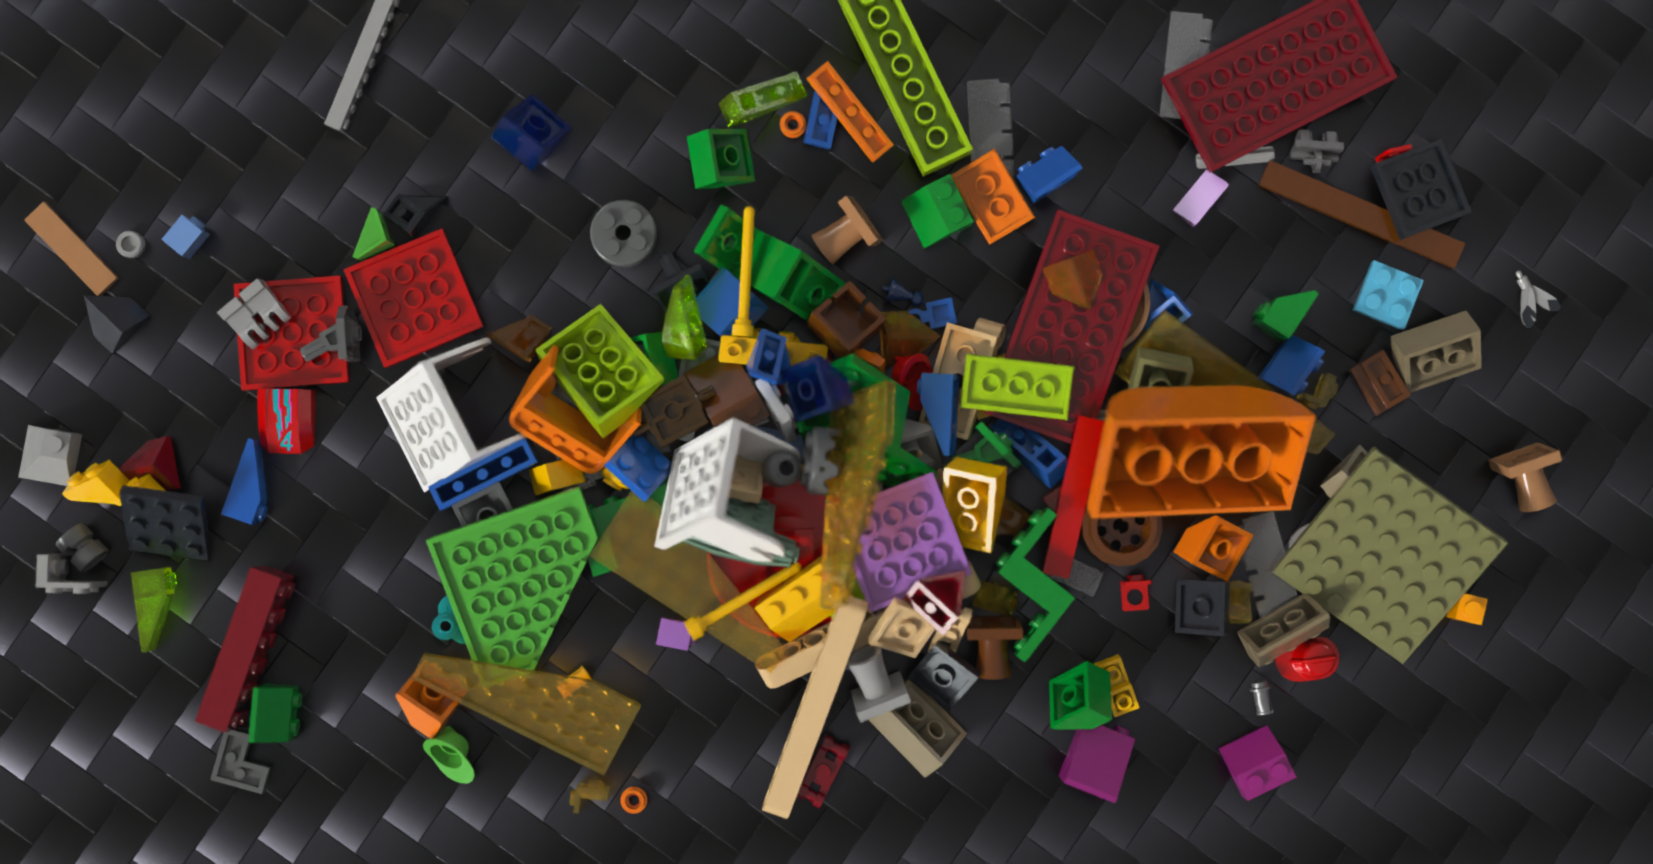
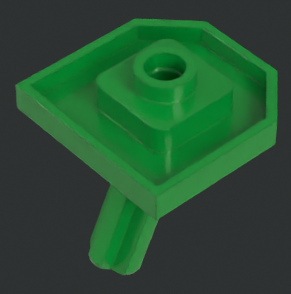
[952,422,1022,469]

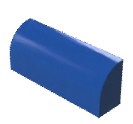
[428,438,539,511]

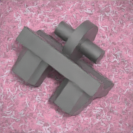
[1290,129,1344,173]

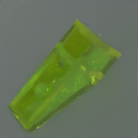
[718,72,807,128]
[662,275,707,360]
[131,567,177,653]

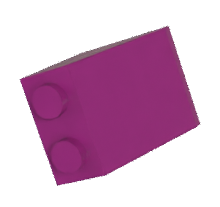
[1059,724,1135,803]

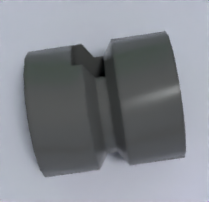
[56,522,109,573]

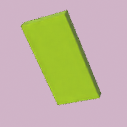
[960,353,1074,420]

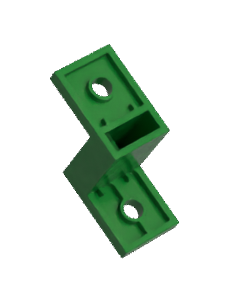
[694,205,846,322]
[814,354,937,488]
[994,508,1075,662]

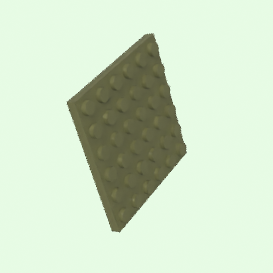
[1273,446,1508,664]

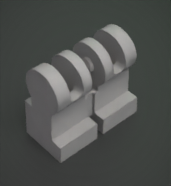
[217,279,292,350]

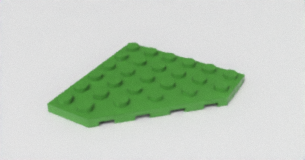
[426,486,598,688]

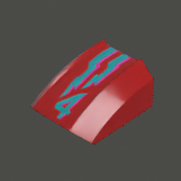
[257,388,316,454]

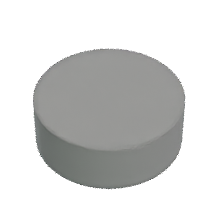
[116,231,145,258]

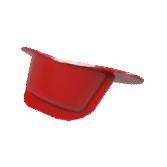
[891,353,933,411]
[1275,637,1339,682]

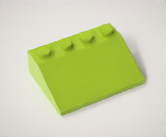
[535,304,664,438]

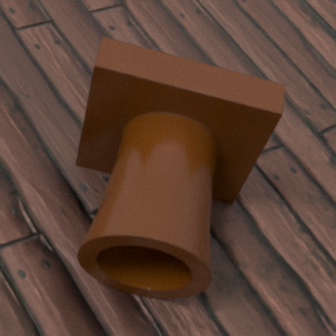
[965,616,1023,680]

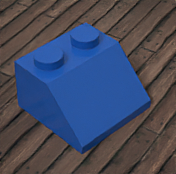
[1015,146,1082,205]
[688,267,769,337]

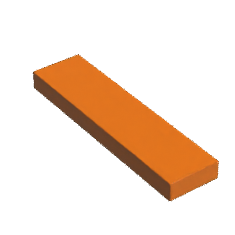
[806,61,894,162]

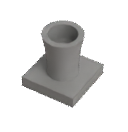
[847,645,911,722]

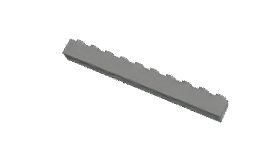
[324,0,400,132]

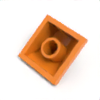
[1174,515,1254,582]
[396,659,470,739]

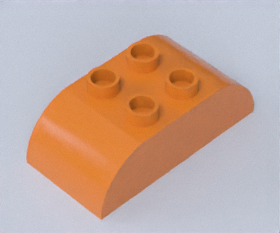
[1087,385,1315,518]

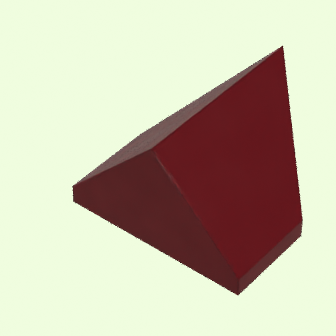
[119,436,180,491]
[903,570,966,635]

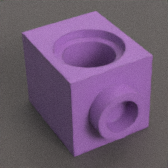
[656,616,696,651]

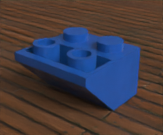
[1257,335,1325,397]

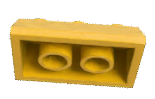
[755,555,855,642]

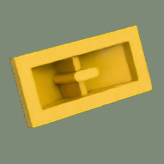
[529,460,586,496]

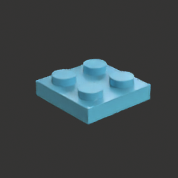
[1352,260,1424,330]

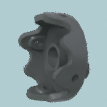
[590,200,658,267]
[800,426,840,496]

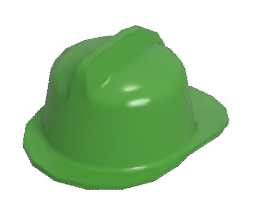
[423,726,475,784]

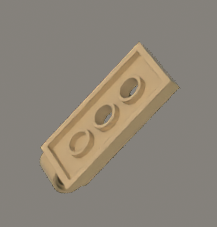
[919,318,1006,440]

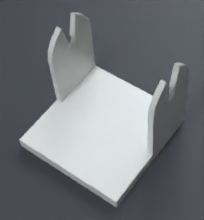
[377,338,529,492]
[655,418,801,562]

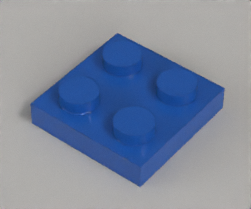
[604,434,672,502]

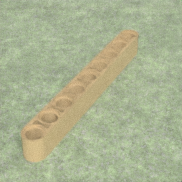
[755,561,981,688]
[762,593,868,819]

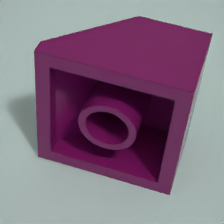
[1219,725,1296,801]

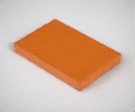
[951,148,1035,245]

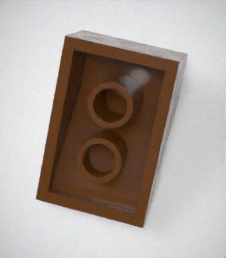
[684,353,770,428]

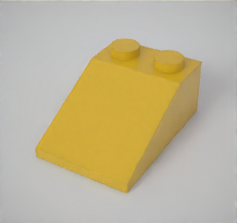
[943,457,1007,553]

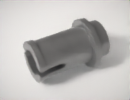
[1250,680,1274,715]

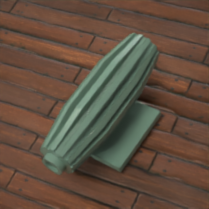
[684,497,800,567]

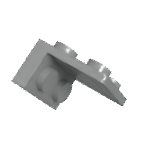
[36,553,108,594]

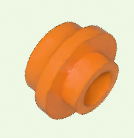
[780,111,806,138]
[620,786,648,814]

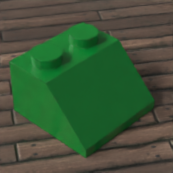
[687,129,755,189]
[901,174,974,249]
[1252,290,1319,342]
[630,331,678,389]
[1049,661,1112,730]
[248,683,302,743]

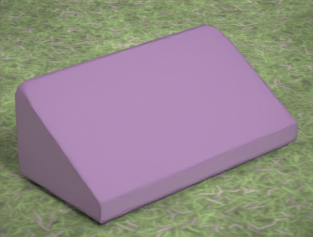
[1172,169,1229,227]

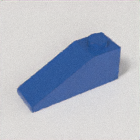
[917,373,960,456]
[990,419,1067,489]
[221,438,268,525]

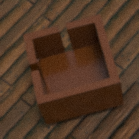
[806,281,887,359]

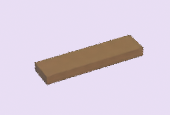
[25,202,120,296]

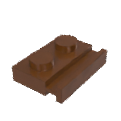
[1348,350,1411,416]

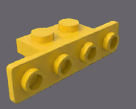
[718,328,828,371]

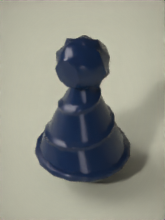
[882,277,924,306]

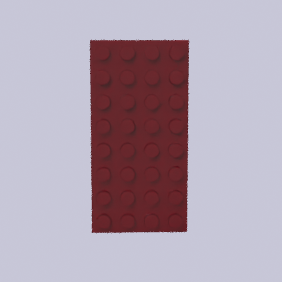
[1161,0,1397,173]
[984,210,1159,444]

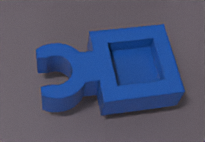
[908,297,958,330]

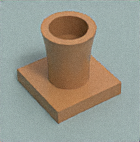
[811,196,884,265]
[1488,443,1562,512]

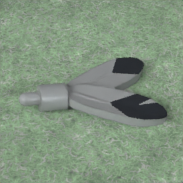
[1516,271,1561,328]

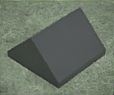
[452,482,513,526]

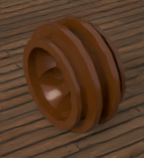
[1080,502,1163,566]

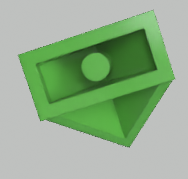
[352,207,397,261]

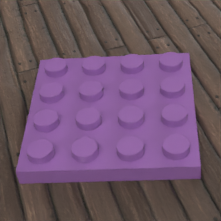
[831,472,972,612]

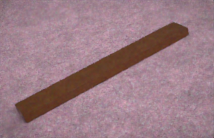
[1258,160,1466,269]

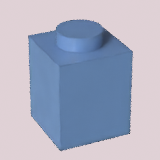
[161,215,210,259]

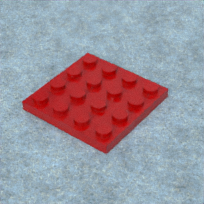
[343,228,484,368]
[234,276,350,391]

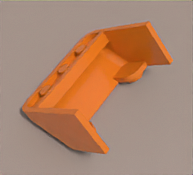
[509,345,642,474]

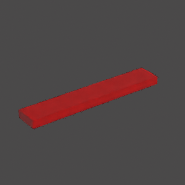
[1041,415,1105,579]

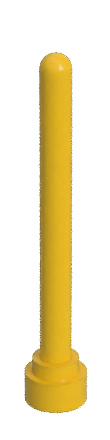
[732,206,755,337]
[683,562,801,641]

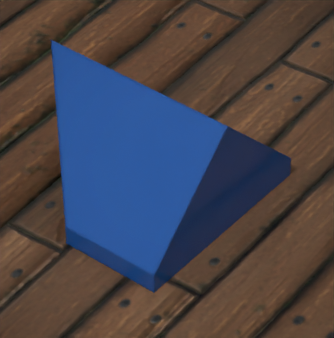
[1143,278,1193,344]
[746,329,795,385]

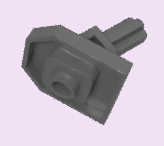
[300,306,362,362]

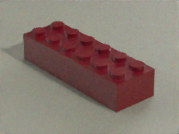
[195,565,295,733]

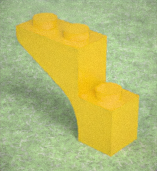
[62,460,165,506]

